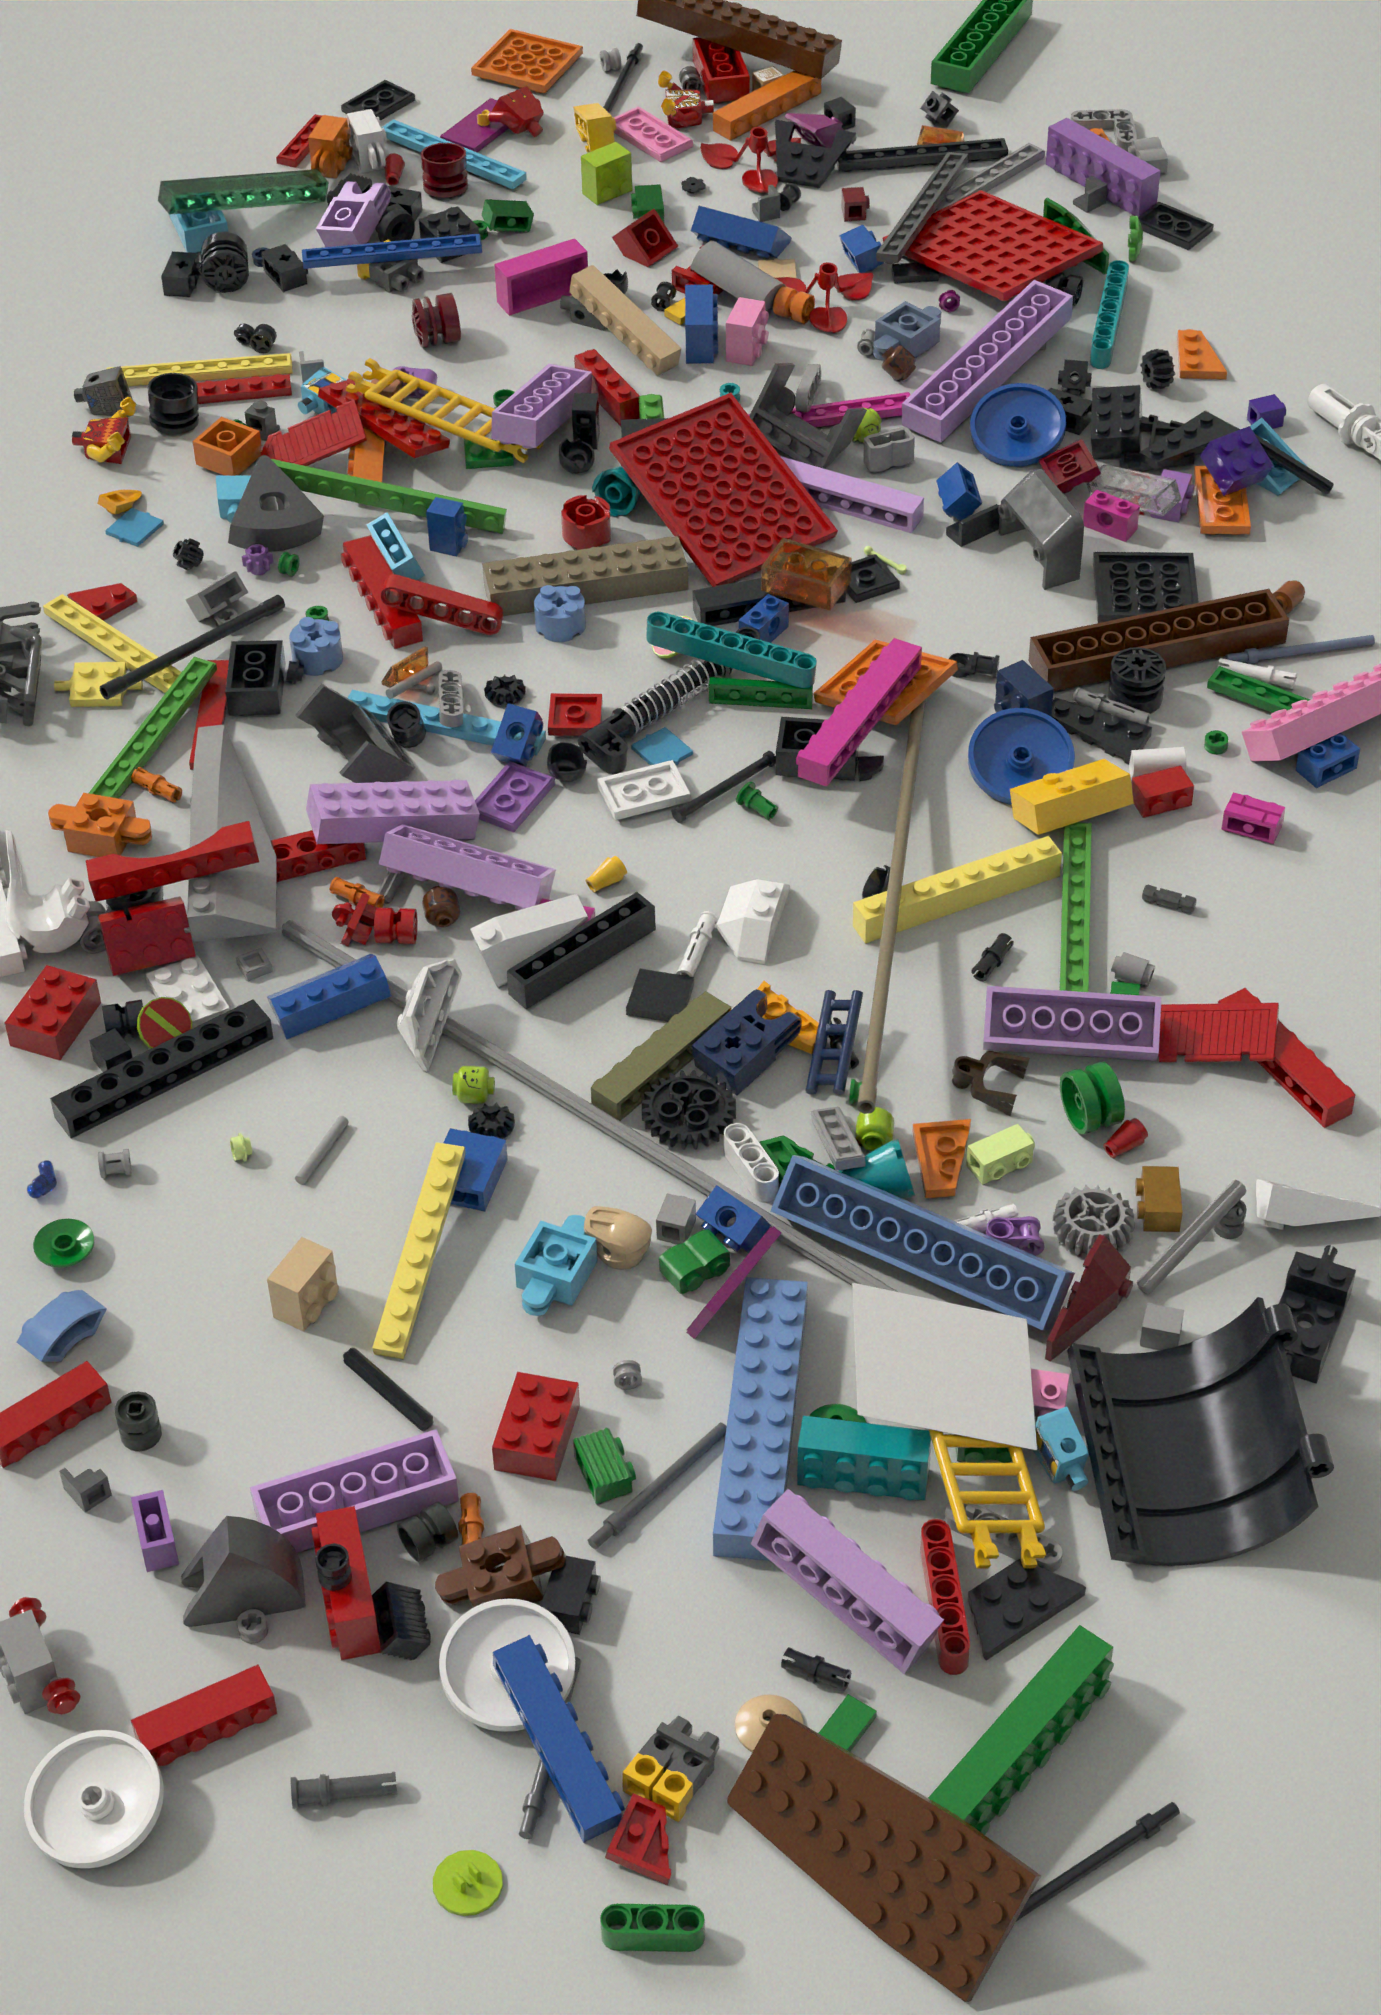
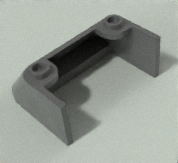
[749,363,867,469]
[998,469,1084,590]
[295,684,415,783]

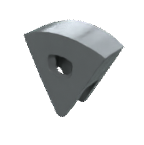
[228,455,324,552]
[181,1516,306,1627]

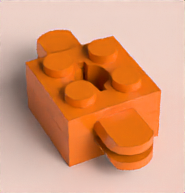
[308,115,353,179]
[48,792,153,857]

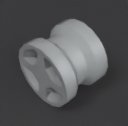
[600,48,622,72]

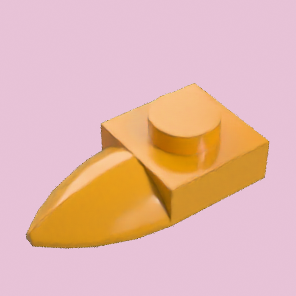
[97,489,142,514]

